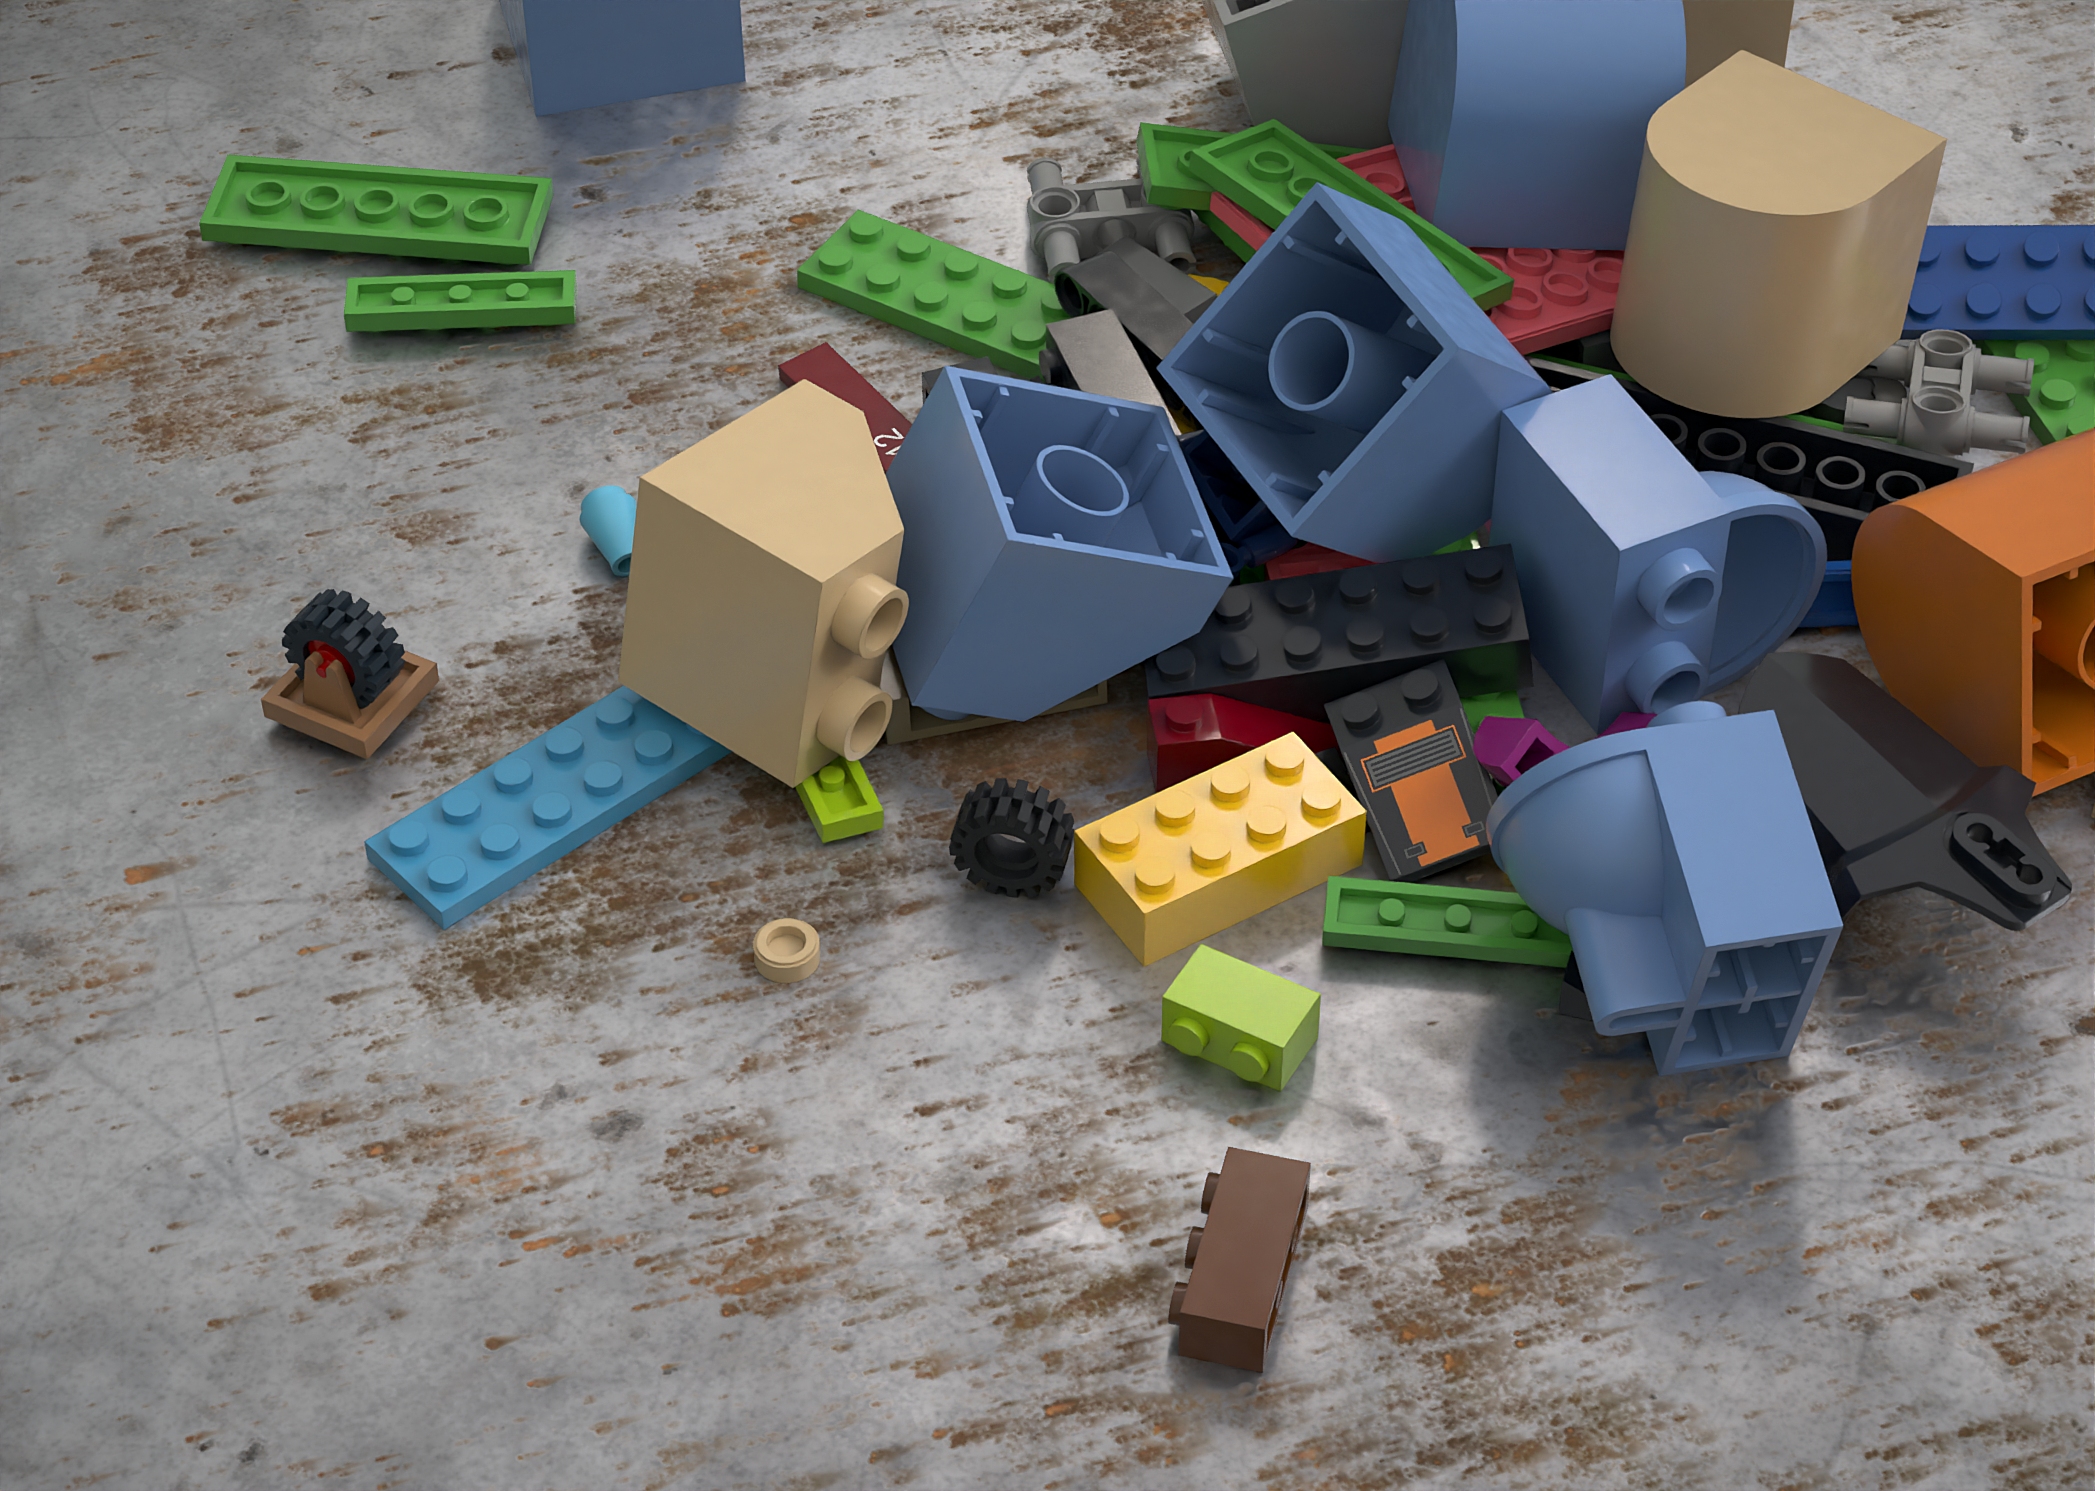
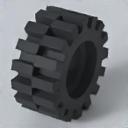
[949,778,1076,898]

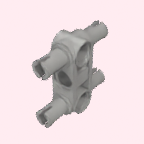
[1027,156,1196,284]
[1843,329,2034,459]

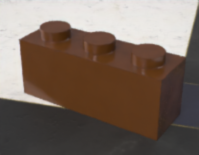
[1168,1147,1311,1373]

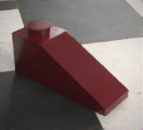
[1147,693,1344,793]

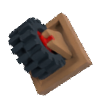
[261,589,439,759]

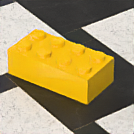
[1074,732,1367,967]

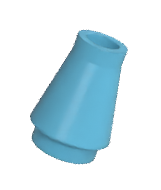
[579,485,637,577]

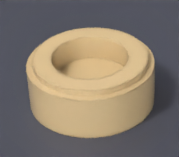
[753,918,820,983]

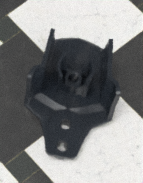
[1738,652,2072,931]

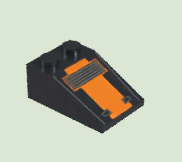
[1324,659,1498,883]

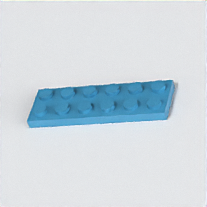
[364,686,733,930]

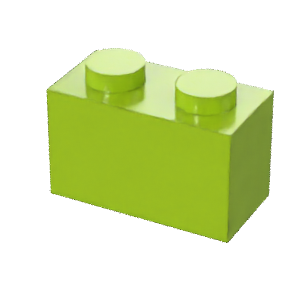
[1161,944,1321,1092]

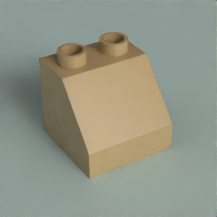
[618,379,909,788]

